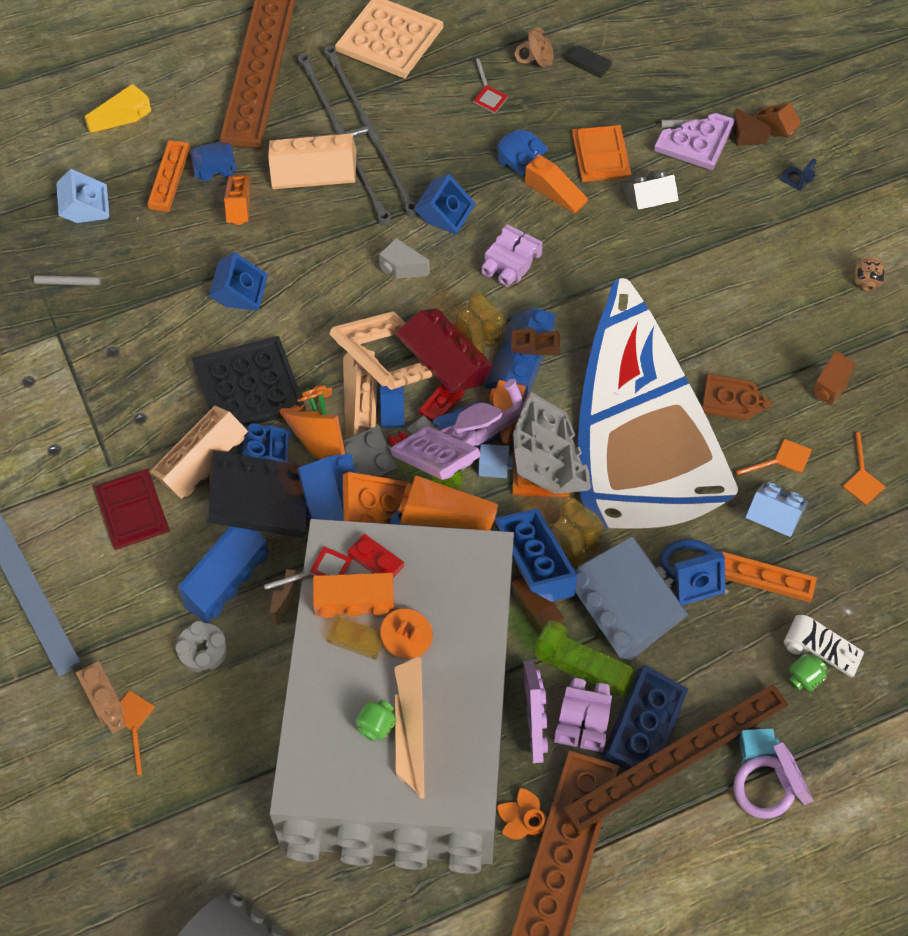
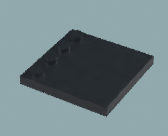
[192,336,306,426]
[207,450,306,538]

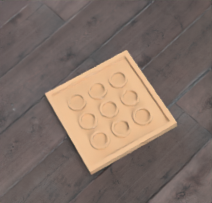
[335,0,443,79]

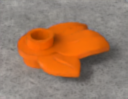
[497,788,547,840]

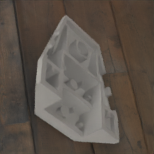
[513,392,591,494]

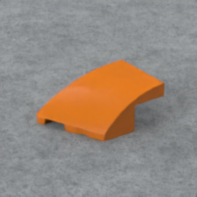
[279,408,345,459]

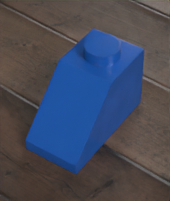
[380,384,405,428]

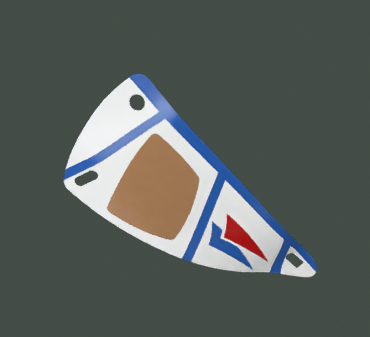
[578,278,738,529]

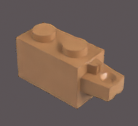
[76,661,127,734]

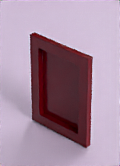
[94,468,170,550]

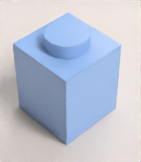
[479,444,513,478]

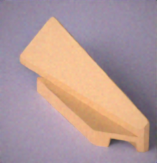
[343,350,377,440]
[395,657,425,798]

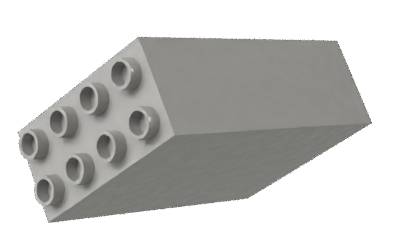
[270,519,514,874]

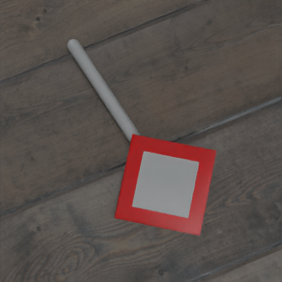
[473,59,508,114]
[264,547,353,589]

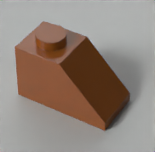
[753,102,801,137]
[812,351,856,406]

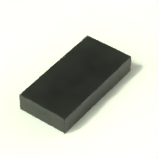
[567,45,612,78]

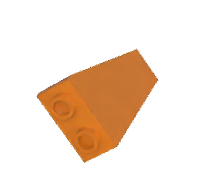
[398,475,498,531]

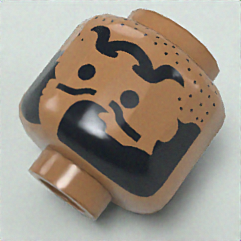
[855,257,884,291]

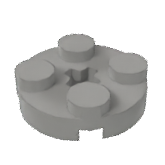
[176,621,227,672]

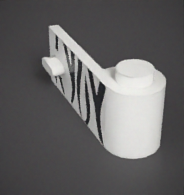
[784,615,864,678]

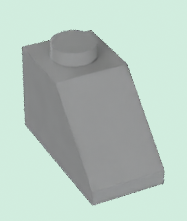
[379,238,430,279]

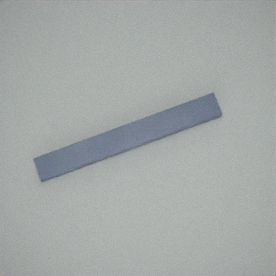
[0,513,82,677]

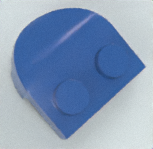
[496,130,548,177]

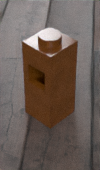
[510,574,564,639]

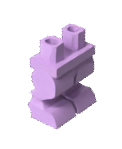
[482,224,542,287]
[554,678,612,752]

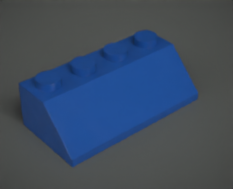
[484,308,556,399]
[297,453,356,521]
[494,508,577,602]
[178,526,269,623]

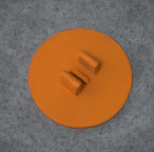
[380,609,433,659]

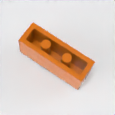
[313,573,394,618]

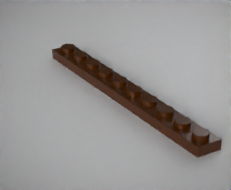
[563,684,788,834]

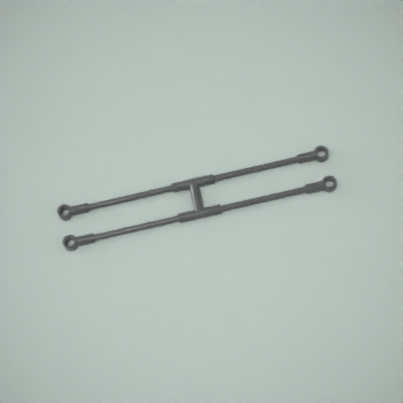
[298,45,418,226]

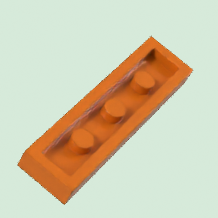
[147,140,190,212]
[721,551,817,603]

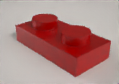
[419,384,465,423]
[348,533,404,578]

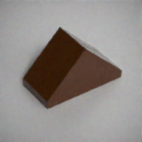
[733,108,771,146]

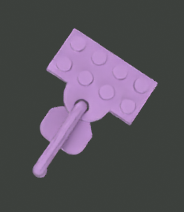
[390,379,524,480]

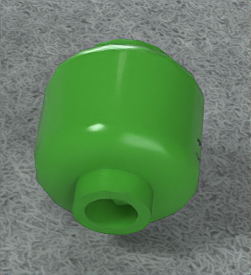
[789,654,827,692]
[355,699,397,742]

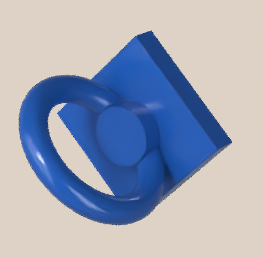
[659,539,725,605]

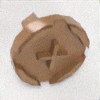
[515,27,554,68]

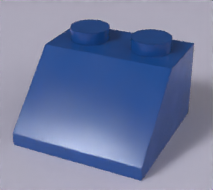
[414,174,476,234]
[209,252,268,311]

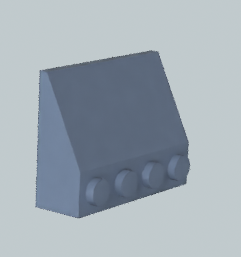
[575,537,688,660]

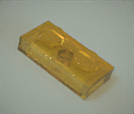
[327,616,383,660]

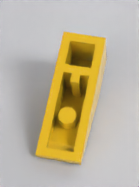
[84,84,151,133]

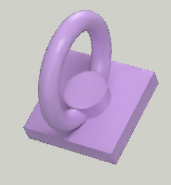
[734,742,814,819]

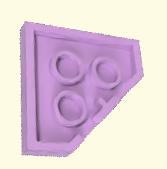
[654,113,735,170]
[523,661,548,763]

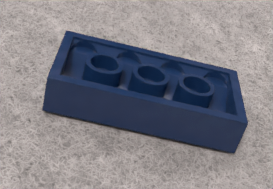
[601,665,688,770]

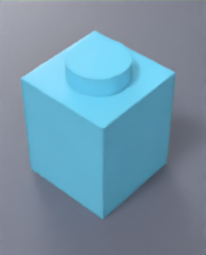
[739,729,780,764]

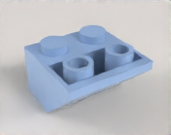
[746,482,808,537]

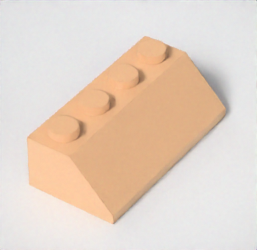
[268,134,357,189]
[150,406,248,499]

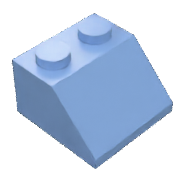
[57,169,109,223]

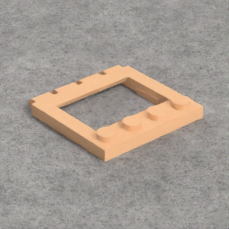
[330,311,435,390]

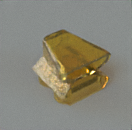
[453,293,505,354]
[551,498,604,569]

